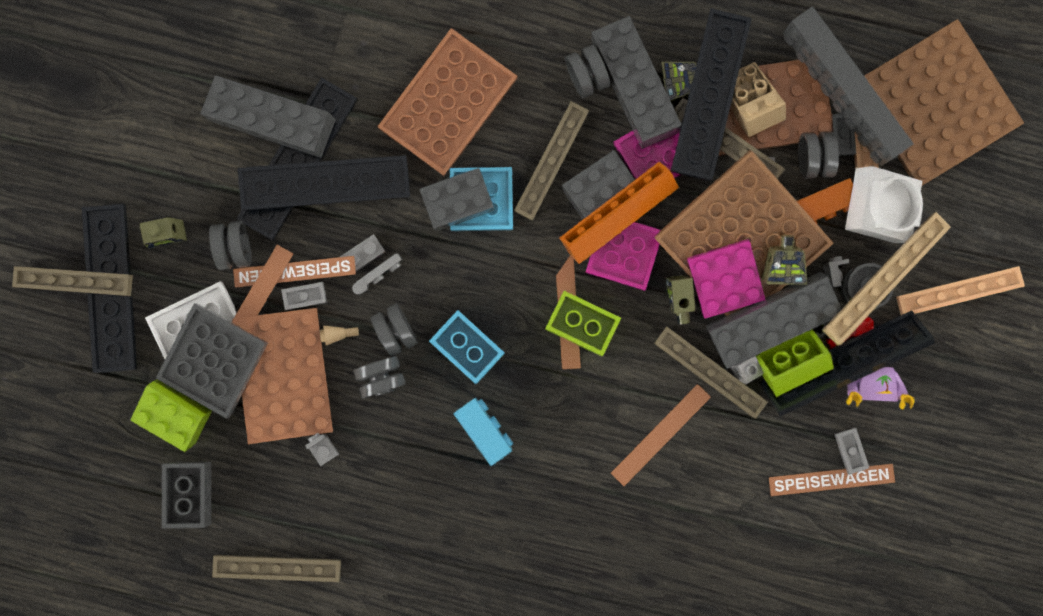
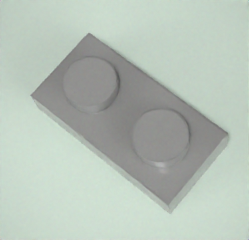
[340,234,386,272]
[281,282,327,311]
[834,428,869,475]

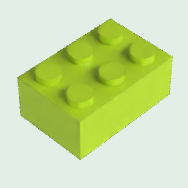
[545,291,621,357]
[755,329,834,397]
[130,379,212,452]

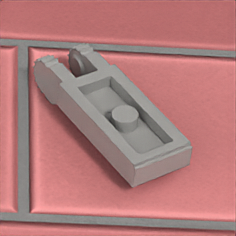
[352,253,403,295]

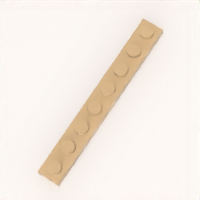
[823,212,951,345]

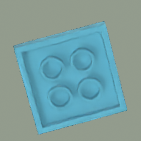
[450,167,513,231]

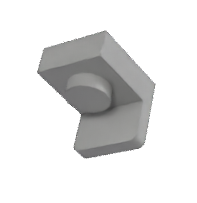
[823,256,849,288]
[730,356,763,384]
[305,433,339,466]

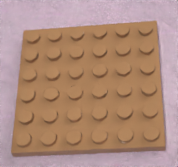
[865,19,1024,185]
[654,150,834,316]

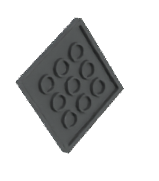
[156,303,268,418]

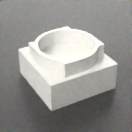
[845,166,923,243]

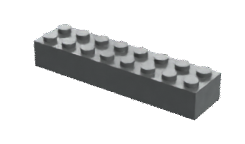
[783,6,914,166]

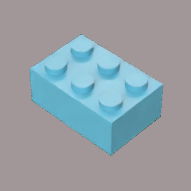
[429,310,505,384]
[453,398,513,466]

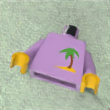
[846,367,915,409]

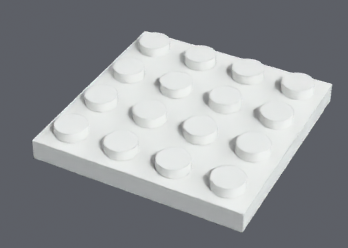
[145,281,237,359]

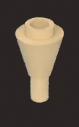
[320,325,359,346]

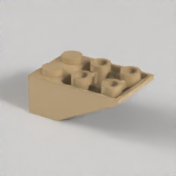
[730,62,786,137]

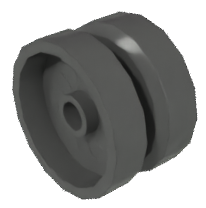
[565,44,610,99]
[798,131,839,179]
[209,220,252,271]
[840,263,894,309]
[370,303,418,357]
[353,356,406,399]

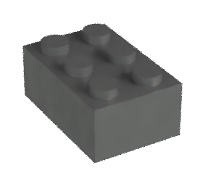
[561,150,635,220]
[420,168,494,232]
[162,461,211,528]

